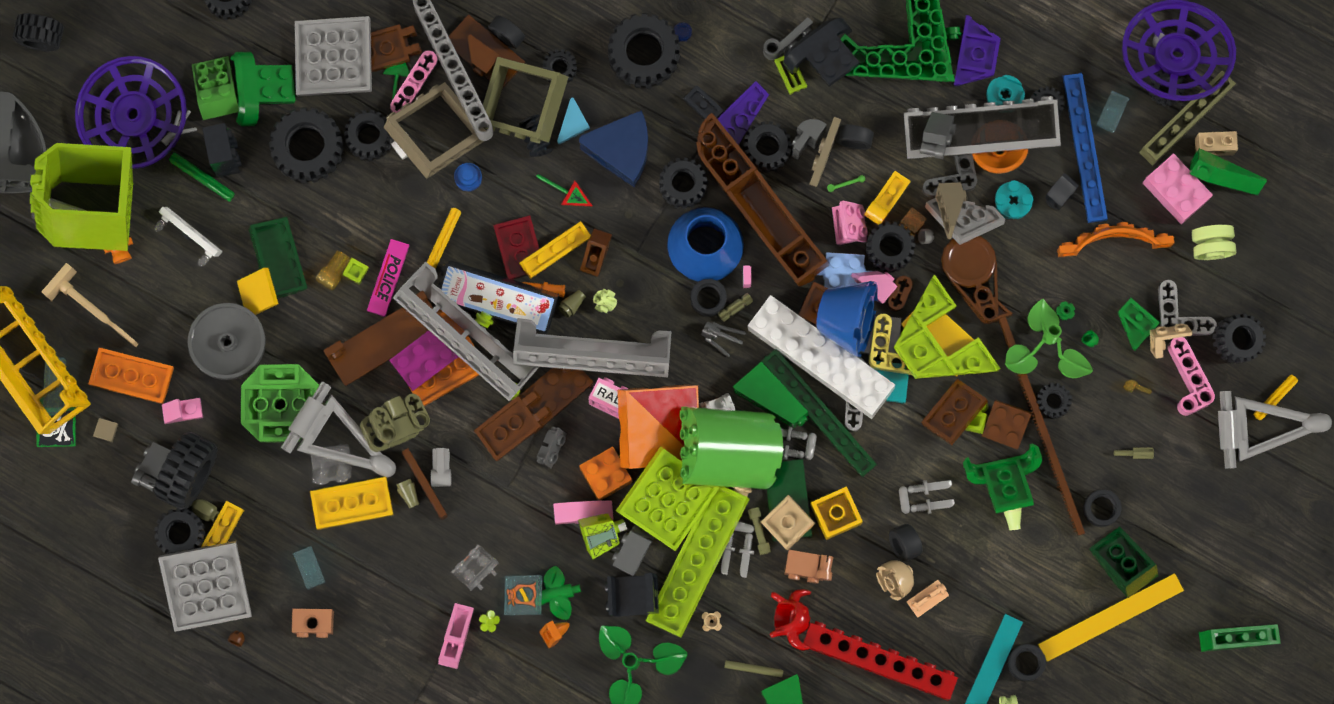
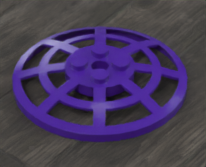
[1122,0,1236,101]
[75,56,186,169]

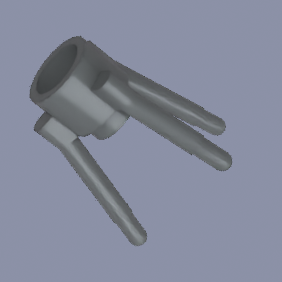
[701,322,746,357]

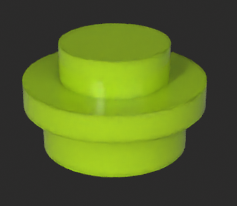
[475,311,494,328]

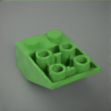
[192,56,238,120]

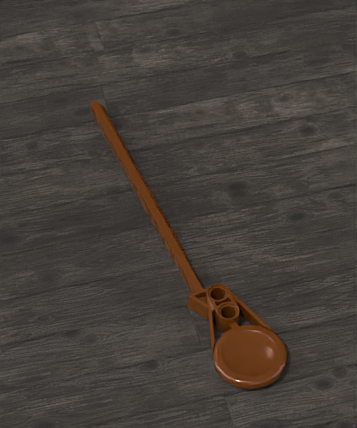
[941,236,1085,536]

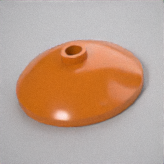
[971,121,1028,173]

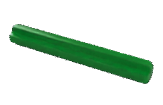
[169,153,235,202]

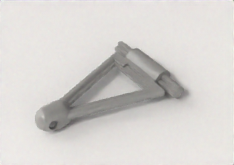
[281,382,396,477]
[1218,391,1332,468]

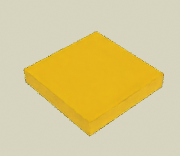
[237,268,278,315]

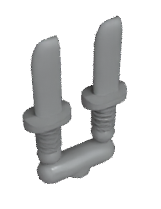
[781,427,816,460]
[899,480,955,514]
[721,522,755,578]

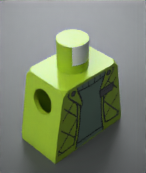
[578,513,627,559]

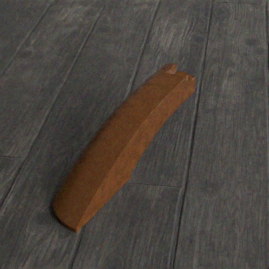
[697,113,829,286]

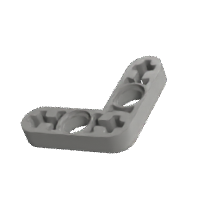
[1158,280,1217,336]

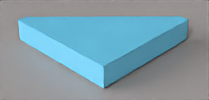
[557,98,590,144]

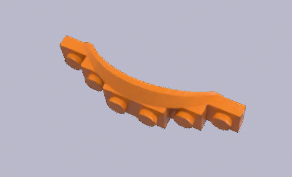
[1057,222,1174,257]

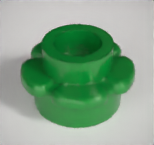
[945,27,962,40]
[1056,301,1075,320]

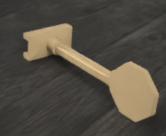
[42,263,138,347]

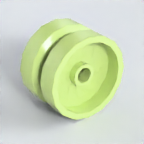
[1191,225,1237,260]

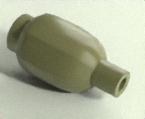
[191,499,220,522]

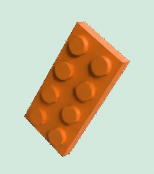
[88,348,174,404]

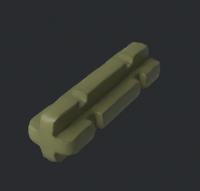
[718,293,753,322]

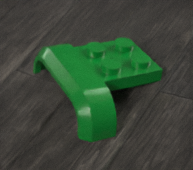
[230,52,295,126]
[963,444,1042,513]

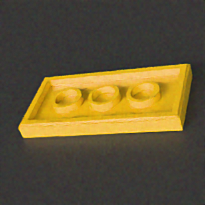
[901,312,974,376]
[310,477,393,530]

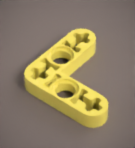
[869,314,912,375]

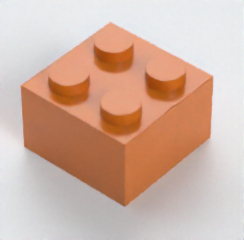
[579,447,632,501]

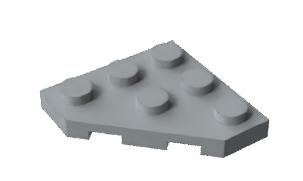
[925,198,1005,245]

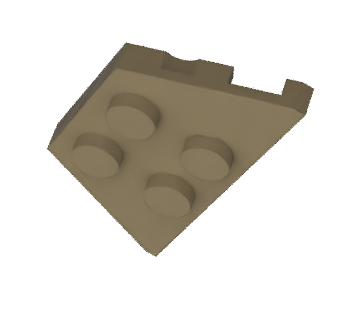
[809,117,841,187]

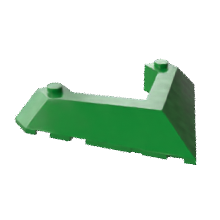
[841,0,955,82]

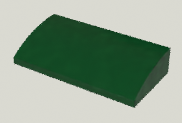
[249,217,307,299]
[767,459,812,542]

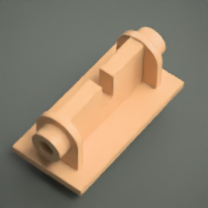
[907,580,949,618]

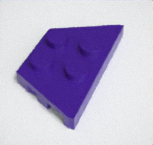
[954,15,1001,86]

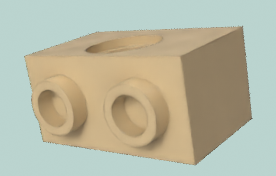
[1195,131,1238,156]

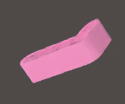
[1168,337,1215,416]

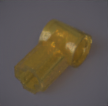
[316,250,351,291]

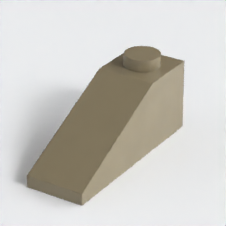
[935,182,966,239]

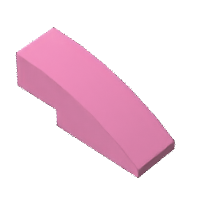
[553,501,613,525]
[439,603,474,669]

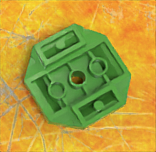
[241,364,319,442]

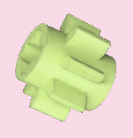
[593,289,617,313]

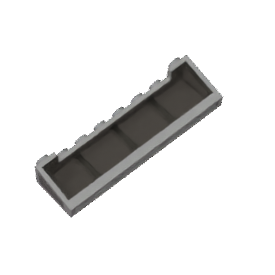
[904,96,1061,159]

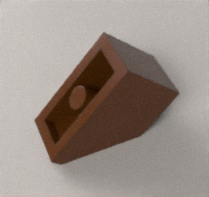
[468,34,500,78]
[580,229,612,277]

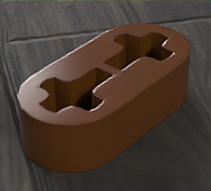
[887,276,912,312]

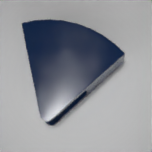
[579,111,648,187]

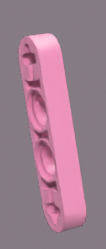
[390,51,437,113]

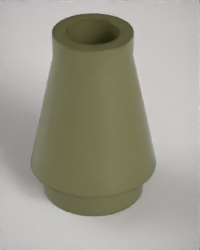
[558,290,586,318]
[397,478,420,508]

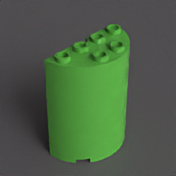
[680,407,783,489]

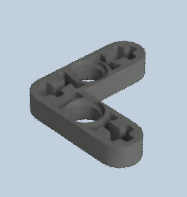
[922,136,977,198]

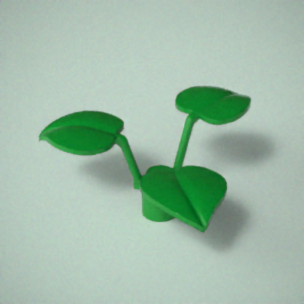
[599,626,688,704]

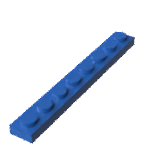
[1063,73,1108,223]

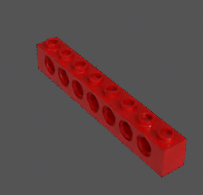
[803,621,958,701]

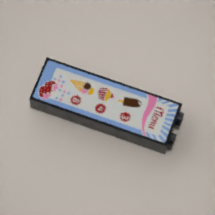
[437,260,560,334]

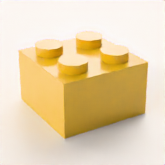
[810,487,863,540]

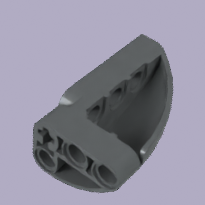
[0,91,46,193]

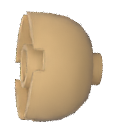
[876,560,914,600]

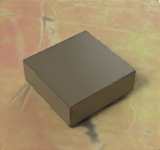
[93,418,118,443]

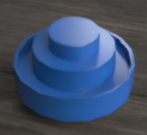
[454,163,482,192]

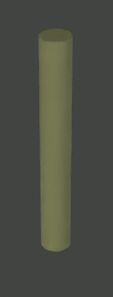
[724,660,783,677]

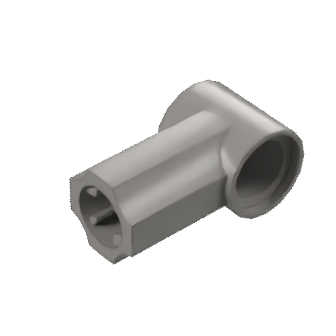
[431,448,451,487]

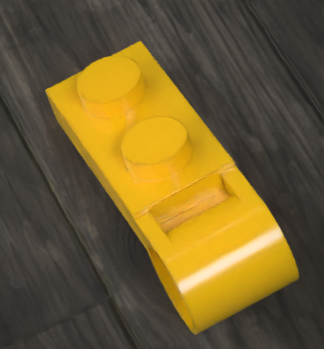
[864,171,911,225]

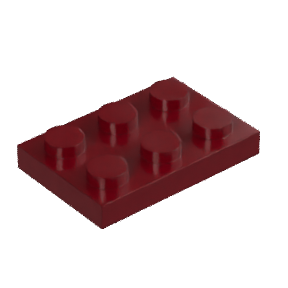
[493,216,545,280]

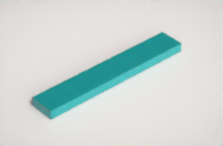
[965,614,1023,704]

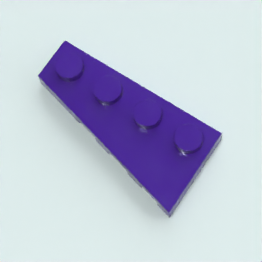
[718,81,769,145]

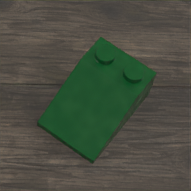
[1089,526,1158,598]

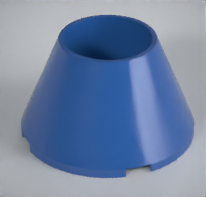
[668,207,744,282]
[817,281,878,357]

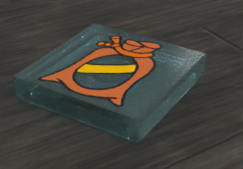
[504,575,542,616]

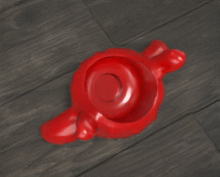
[770,589,811,650]

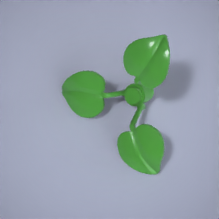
[1005,299,1093,378]

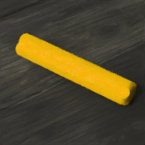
[1254,374,1298,420]

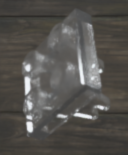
[451,545,498,591]

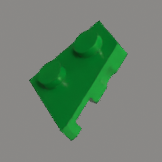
[1118,298,1160,351]

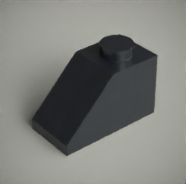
[1045,173,1079,210]

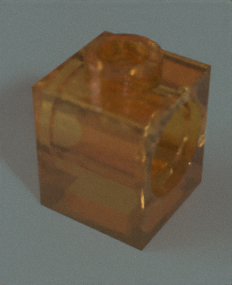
[899,208,927,237]

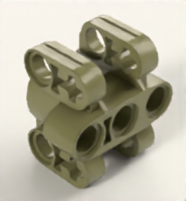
[360,394,430,452]

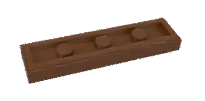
[402,448,448,520]

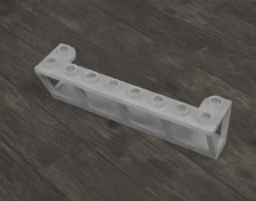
[393,262,540,401]
[513,318,671,377]

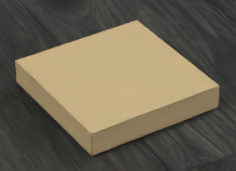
[761,495,815,550]

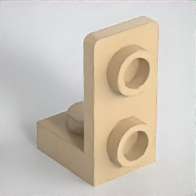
[1150,324,1192,358]

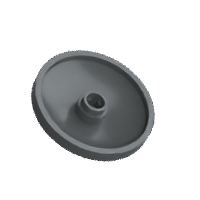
[188,303,266,380]

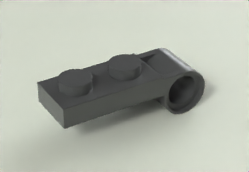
[763,17,813,60]

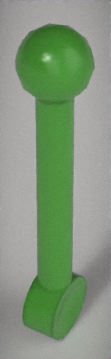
[827,175,865,192]

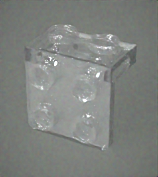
[311,444,352,485]

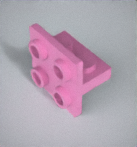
[832,201,868,245]

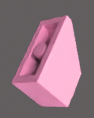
[851,271,898,304]

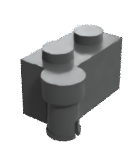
[920,112,956,159]
[131,442,171,492]
[612,524,655,576]

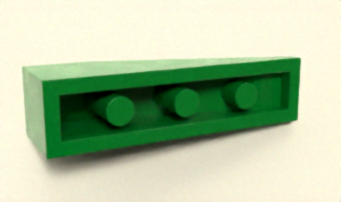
[1190,148,1267,195]
[1199,624,1281,652]

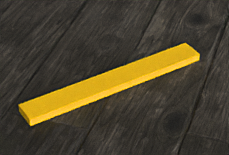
[1038,573,1184,662]

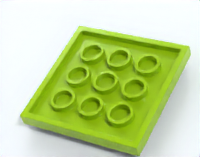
[616,446,720,551]

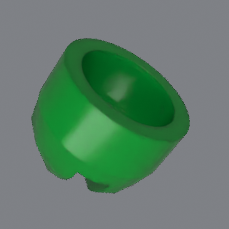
[1082,330,1099,347]

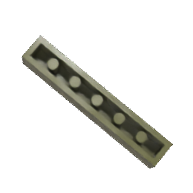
[1139,71,1236,166]

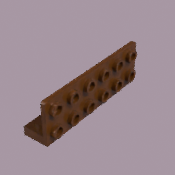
[323,291,433,386]

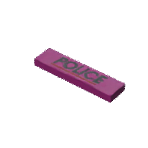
[367,239,409,317]

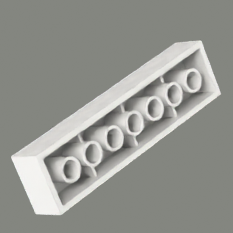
[748,295,895,419]

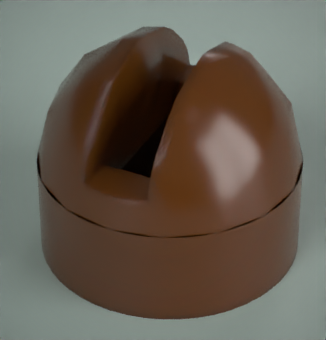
[228,630,245,647]

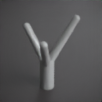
[161,110,197,146]

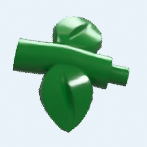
[535,566,581,620]

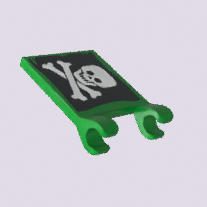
[37,396,76,447]

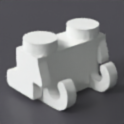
[699,393,735,410]

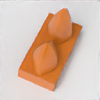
[539,620,569,648]

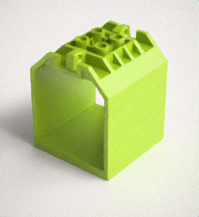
[30,143,133,251]

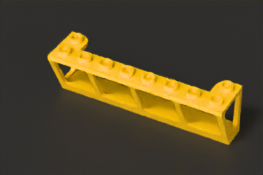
[0,286,91,434]

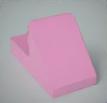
[162,398,203,424]

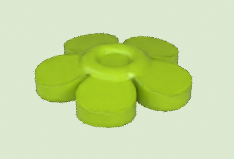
[479,610,500,632]

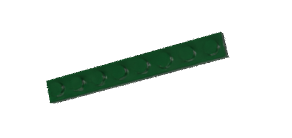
[761,349,877,477]

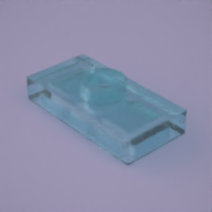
[1096,91,1129,133]
[293,546,326,590]

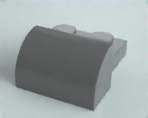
[791,119,827,160]

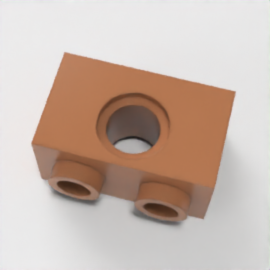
[292,609,334,638]

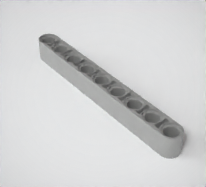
[413,0,493,141]

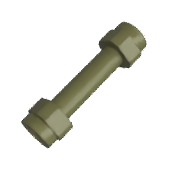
[748,507,771,555]

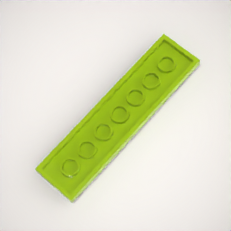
[646,486,749,638]

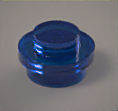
[674,23,692,41]

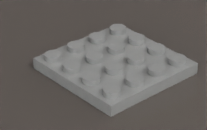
[295,16,372,96]
[158,541,252,632]

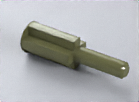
[1114,447,1154,459]

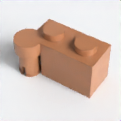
[784,550,834,584]

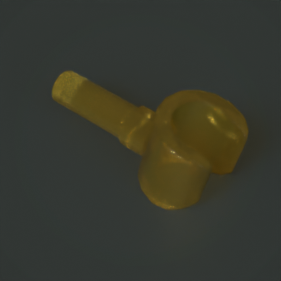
[1123,380,1152,394]

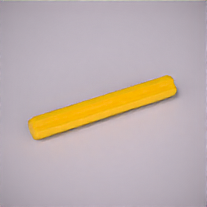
[427,208,461,269]

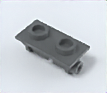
[536,427,567,469]

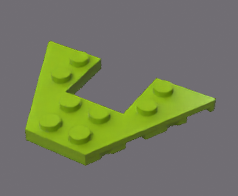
[894,275,1000,379]

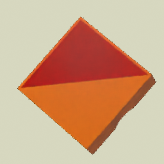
[617,384,699,469]

